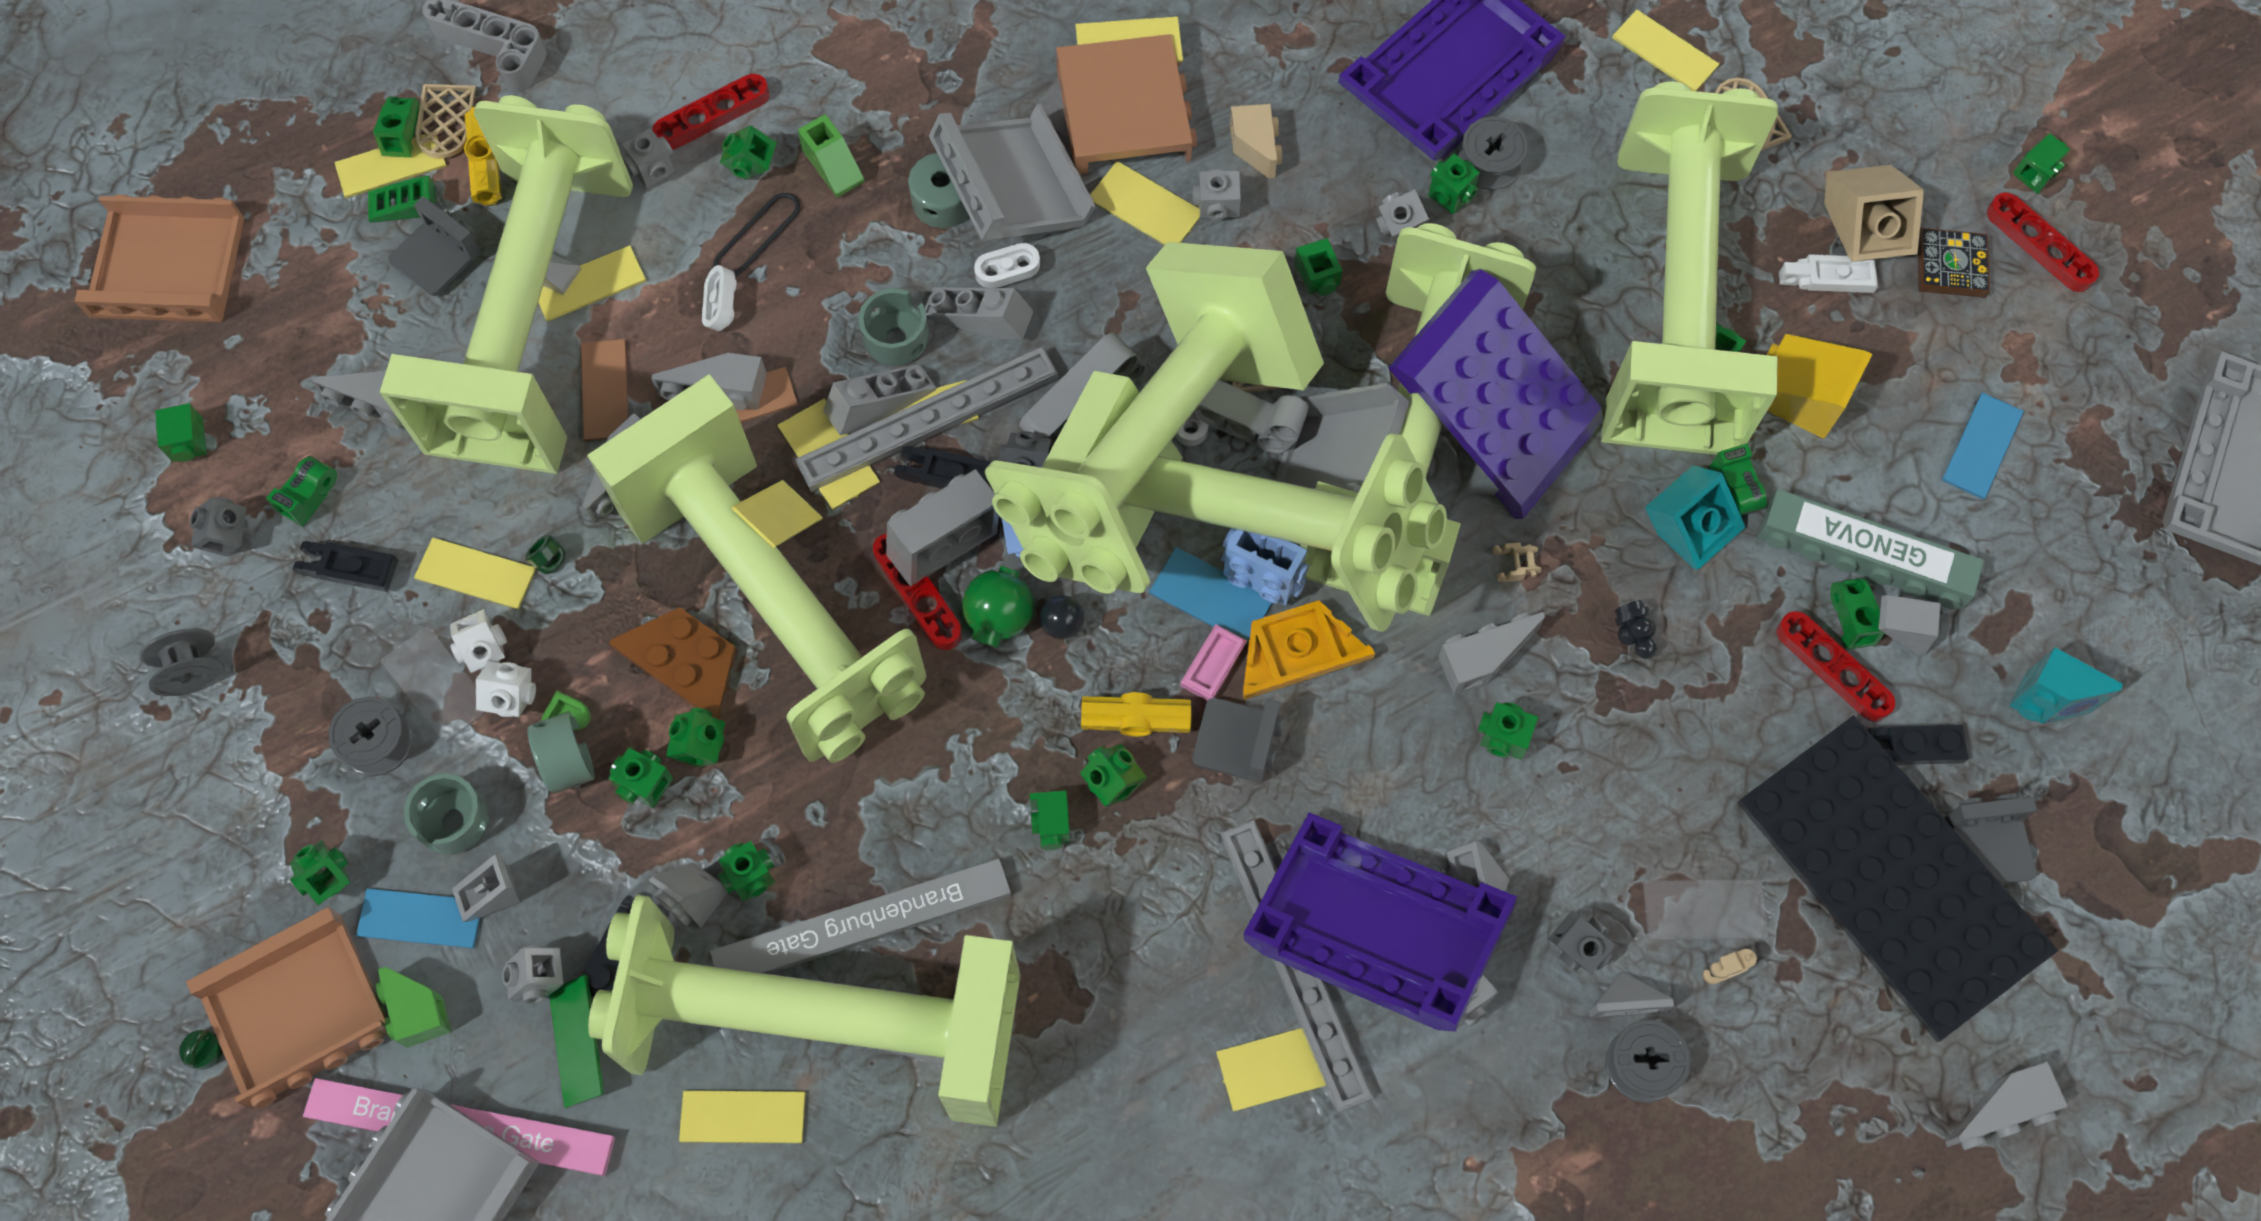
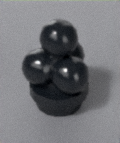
[1615,600,1657,659]

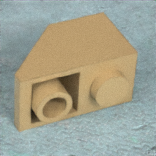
[1230,104,1282,178]

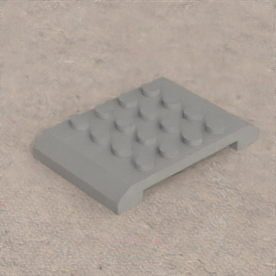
[2163,351,2261,566]

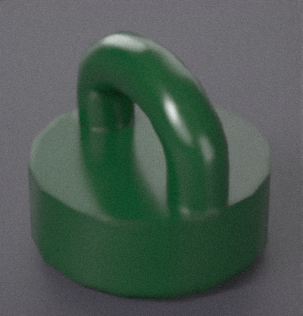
[525,534,565,574]
[179,1030,222,1070]

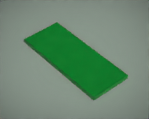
[549,975,604,1108]

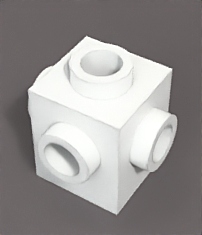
[450,609,507,673]
[476,661,536,717]

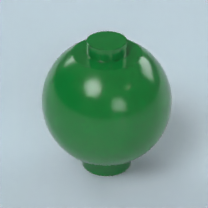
[962,566,1034,648]

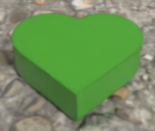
[541,691,591,731]

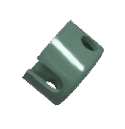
[908,153,969,229]
[858,288,930,366]
[527,711,595,794]
[403,773,489,855]

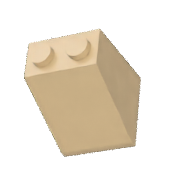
[1824,165,1924,261]

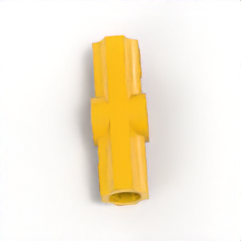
[464,107,502,206]
[1081,692,1191,737]

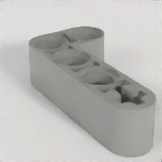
[422,0,547,92]
[1019,332,1146,448]
[1191,380,1309,454]

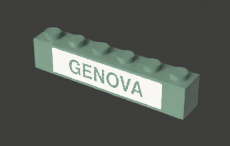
[1757,489,1984,610]

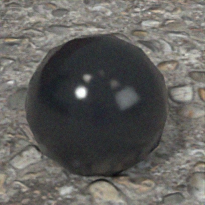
[1040,595,1085,640]

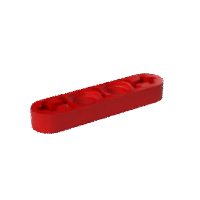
[652,74,770,150]
[1986,192,2099,292]
[873,533,962,650]
[1776,611,1896,722]

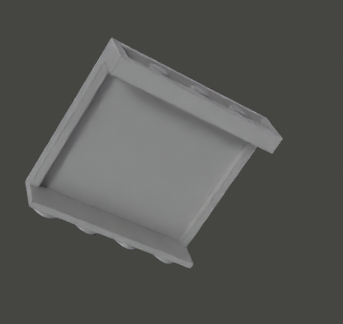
[929,104,1095,241]
[1275,383,1409,493]
[325,1088,540,1221]

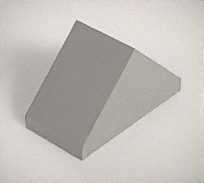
[1879,595,1941,656]
[452,854,521,922]

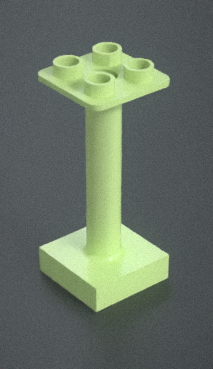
[1601,81,1778,455]
[380,95,633,474]
[1300,223,1536,616]
[985,242,1324,594]
[1041,371,1447,632]
[587,374,926,763]
[588,895,1021,1127]

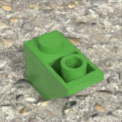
[797,114,865,198]
[376,967,452,1048]

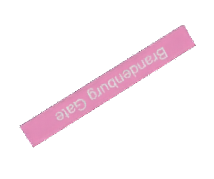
[303,1078,615,1177]

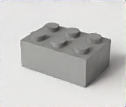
[886,469,999,586]

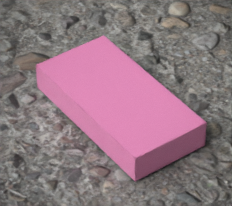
[1180,624,1247,701]

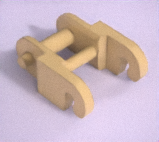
[1492,542,1542,582]
[1702,949,1757,985]

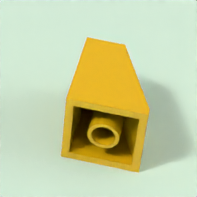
[1766,334,1873,439]

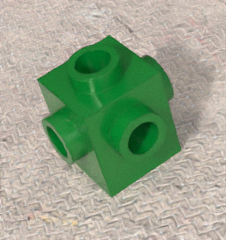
[719,125,777,180]
[1428,154,1480,215]
[1477,702,1538,760]
[666,708,725,768]
[1080,744,1147,807]
[608,748,673,809]
[290,840,350,905]
[718,841,776,901]

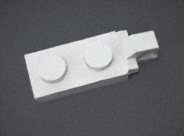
[1779,254,1878,293]

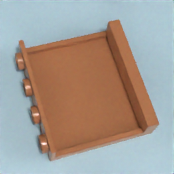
[1056,34,1197,175]
[74,194,244,322]
[186,907,388,1109]

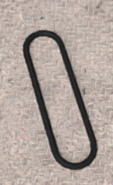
[713,193,800,277]

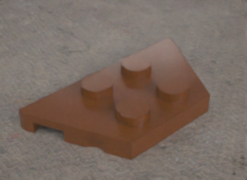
[609,607,737,720]

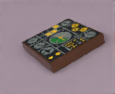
[1918,228,1990,298]

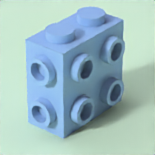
[1221,528,1309,606]

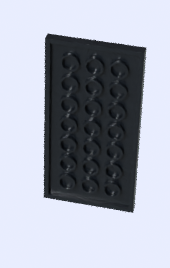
[1737,715,2059,1043]

